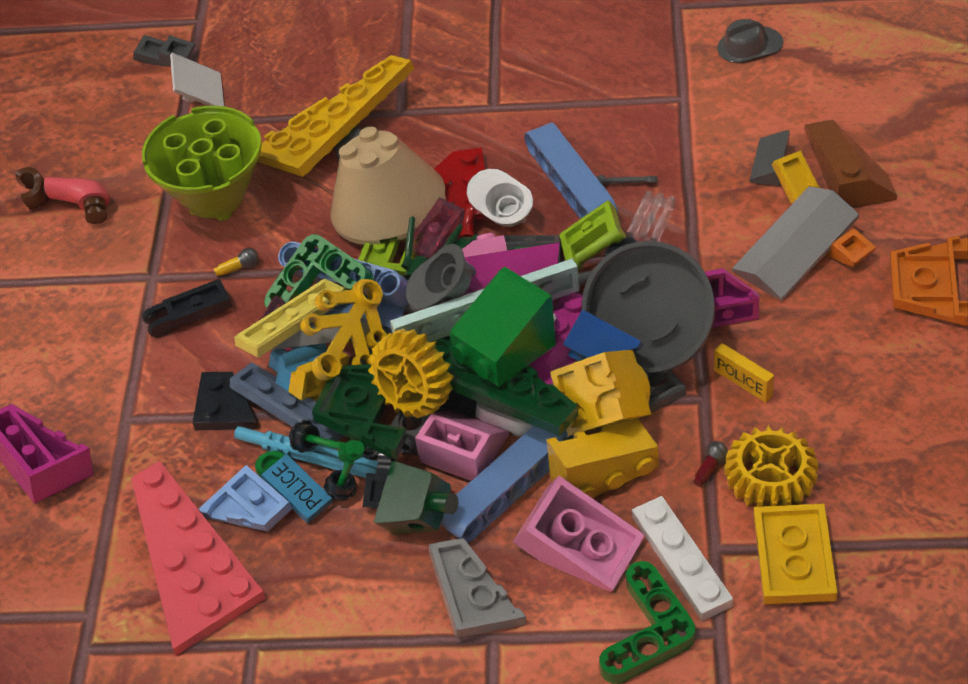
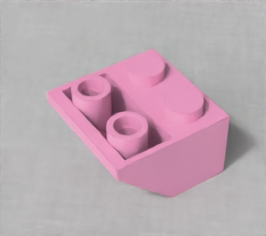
[415,410,509,481]

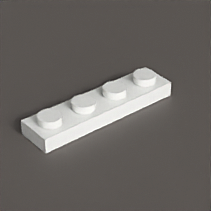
[632,496,733,621]

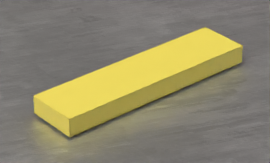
[234,278,348,358]

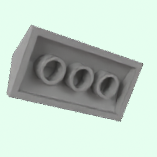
[732,186,859,302]

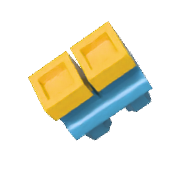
[269,343,349,401]

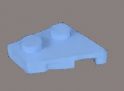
[199,465,293,532]

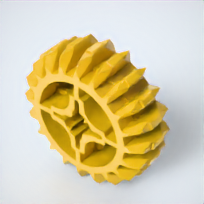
[368,328,454,419]
[724,425,819,507]

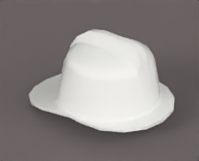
[467,169,533,227]

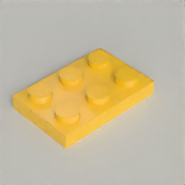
[753,504,837,604]

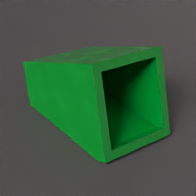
[450,267,556,387]

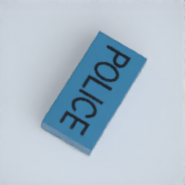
[261,454,332,524]

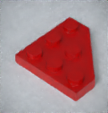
[429,147,488,225]

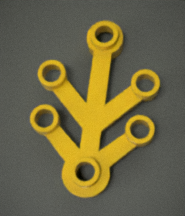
[300,279,387,381]

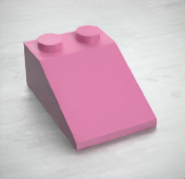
[513,476,645,592]

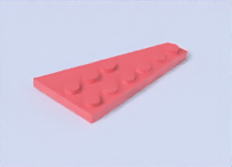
[131,461,266,656]

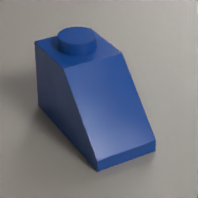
[563,309,644,361]

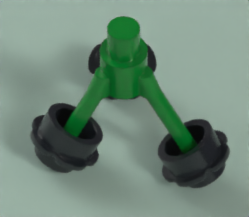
[289,420,379,501]

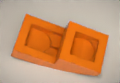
[826,228,876,267]

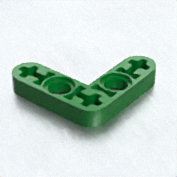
[264,234,373,312]
[599,561,695,684]

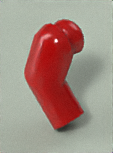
[459,203,484,238]

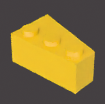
[546,419,659,499]

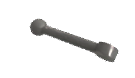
[596,175,658,186]

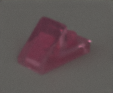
[405,197,465,259]

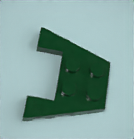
[312,364,407,459]

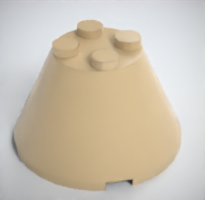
[330,127,446,245]

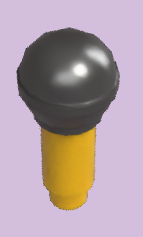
[214,248,259,277]

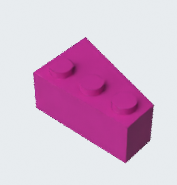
[0,404,94,504]

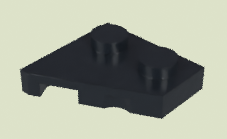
[192,371,257,431]

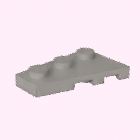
[429,538,526,638]

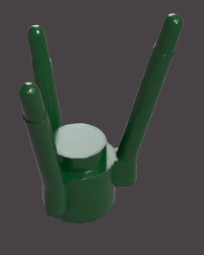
[401,216,463,280]

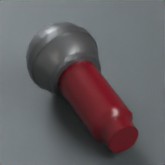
[693,441,728,487]

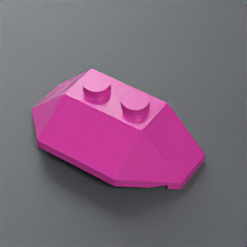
[705,268,760,327]

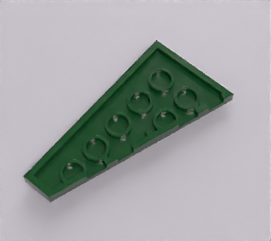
[432,299,578,437]

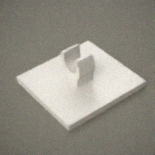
[170,53,224,106]

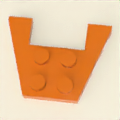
[890,236,968,326]

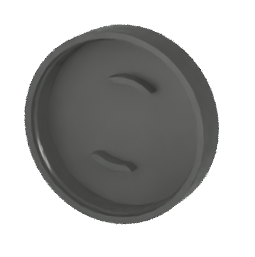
[582,241,715,375]

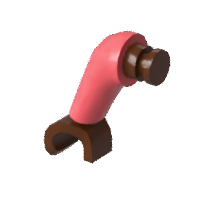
[15,167,110,224]

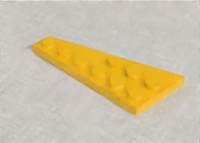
[257,55,415,177]

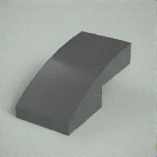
[133,35,195,66]

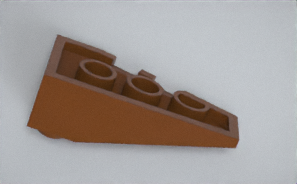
[804,120,897,208]

